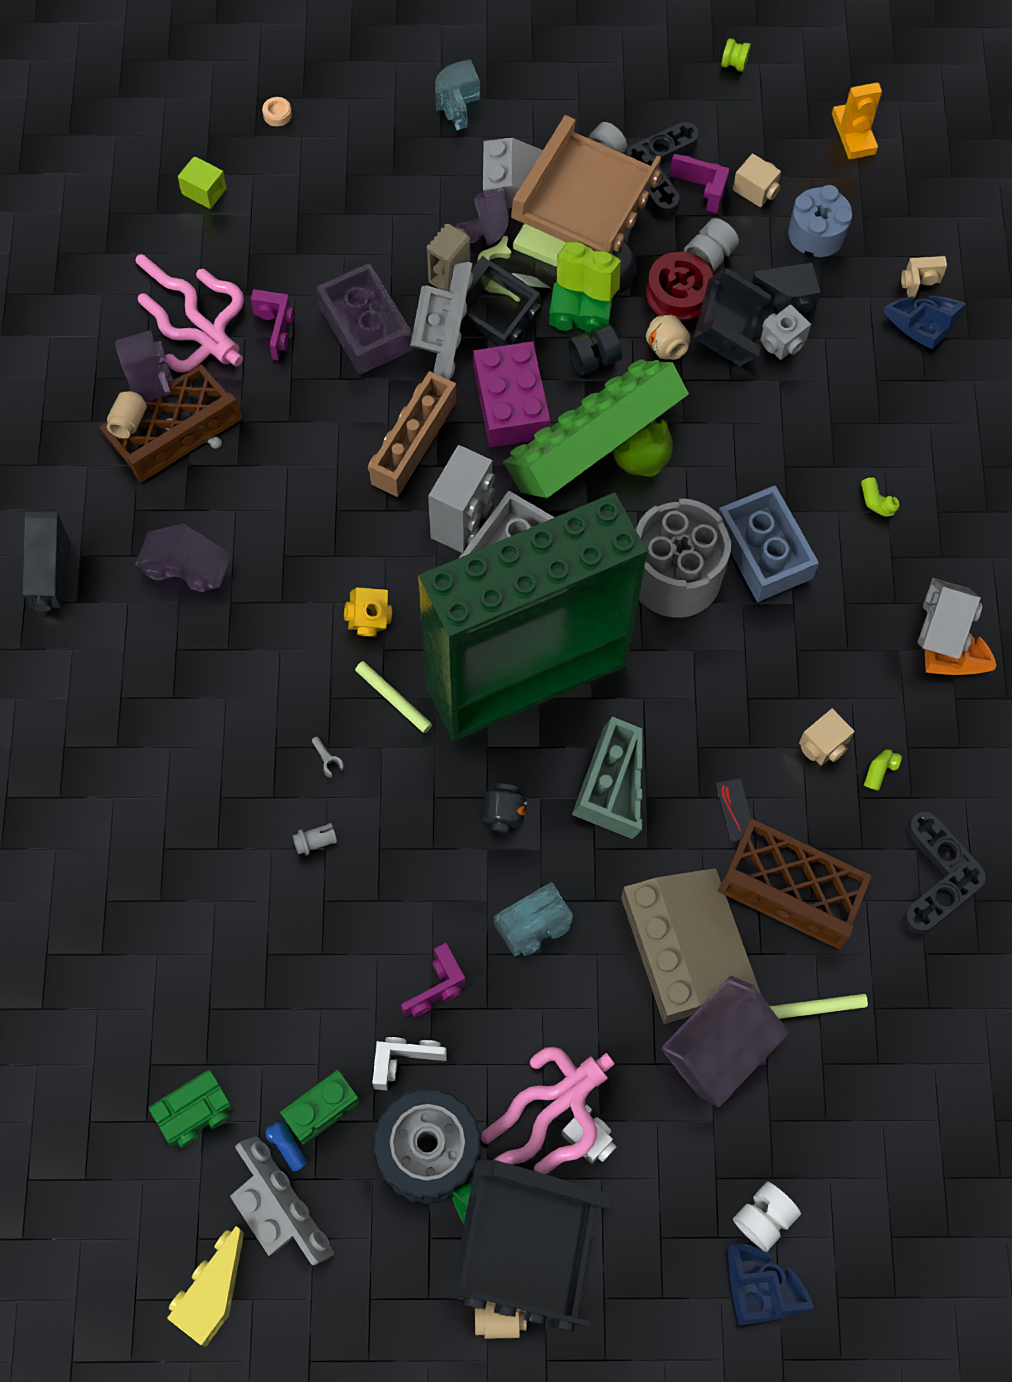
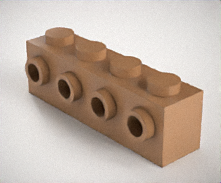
[368,371,457,497]

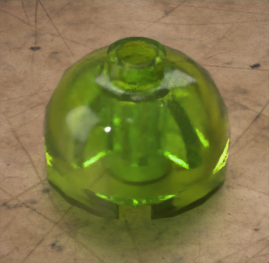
[612,419,673,476]

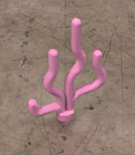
[136,254,244,373]
[469,1047,615,1182]

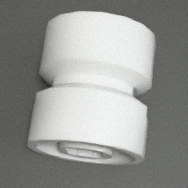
[733,1182,801,1252]

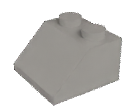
[483,138,543,210]

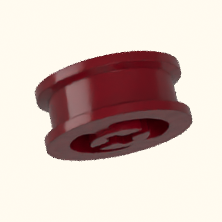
[646,252,713,322]

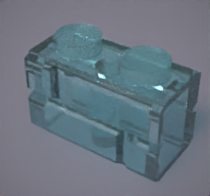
[494,882,573,956]

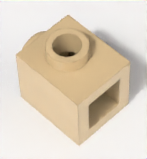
[733,153,781,207]
[799,708,855,766]

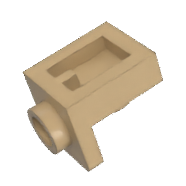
[901,256,947,297]

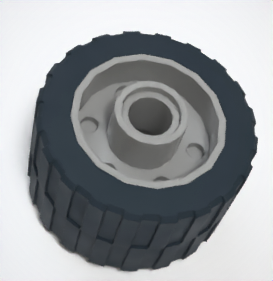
[374,1088,481,1204]

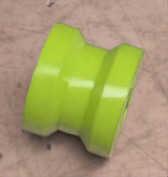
[721,38,751,72]

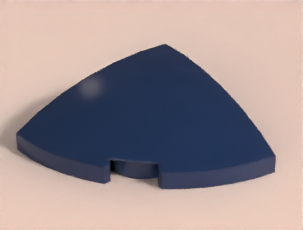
[884,296,966,349]
[728,1244,814,1325]

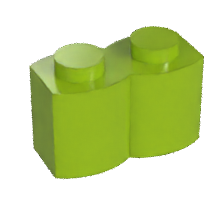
[557,242,621,301]

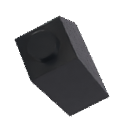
[23,511,70,612]

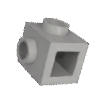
[760,304,811,360]

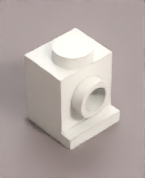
[561,1105,617,1165]

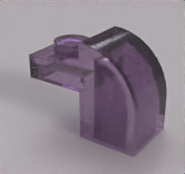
[455,186,511,246]

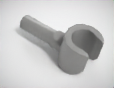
[312,737,343,777]

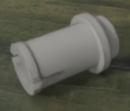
[292,823,337,855]

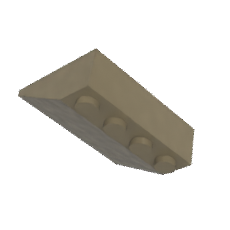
[621,868,761,1024]

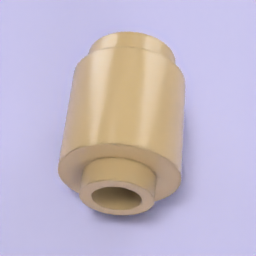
[107,391,147,438]
[475,1304,526,1339]

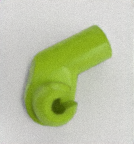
[861,478,899,516]

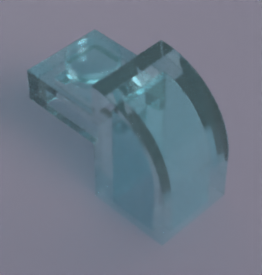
[435,59,480,130]

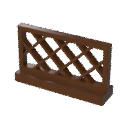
[99,364,243,483]
[718,818,872,950]

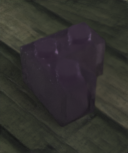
[115,330,173,401]
[135,523,232,592]

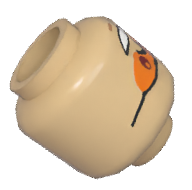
[646,315,690,360]

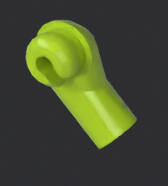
[863,749,902,791]

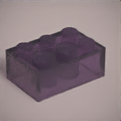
[316,263,413,375]
[661,975,789,1107]

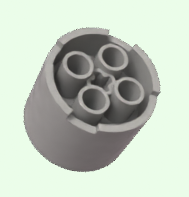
[636,499,731,617]

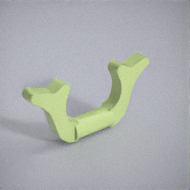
[477,236,521,302]

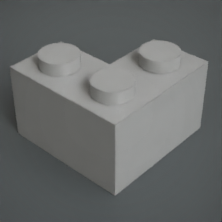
[918,578,982,659]

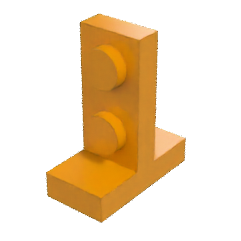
[832,82,882,160]

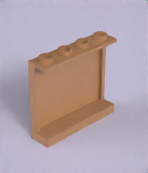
[511,115,662,254]

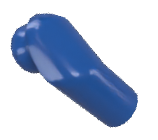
[265,1121,307,1171]

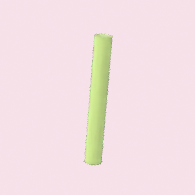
[355,661,432,733]
[764,994,868,1021]

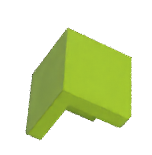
[178,157,227,209]

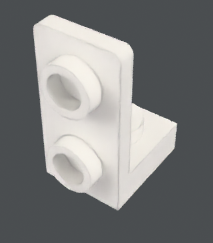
[372,1037,447,1090]

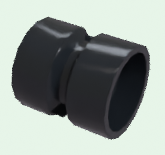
[567,324,622,376]

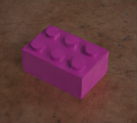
[473,342,550,448]

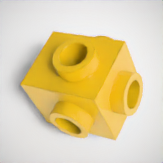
[344,587,392,636]

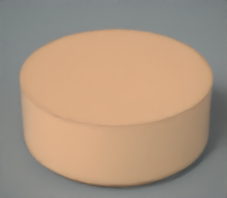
[262,97,292,126]

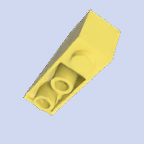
[167,1227,244,1347]

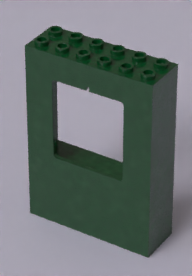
[418,492,647,742]

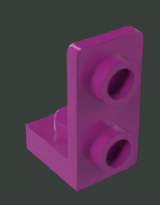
[670,154,730,213]
[251,289,295,360]
[401,943,465,1017]

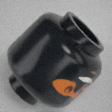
[482,784,527,834]

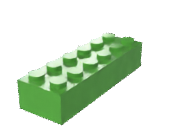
[503,359,689,498]

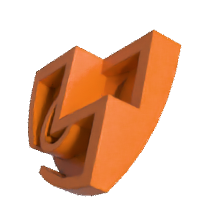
[925,636,996,675]

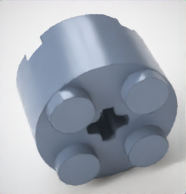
[788,185,852,257]

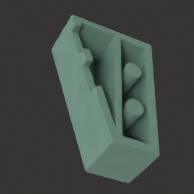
[572,717,642,839]

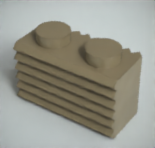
[427,224,471,292]

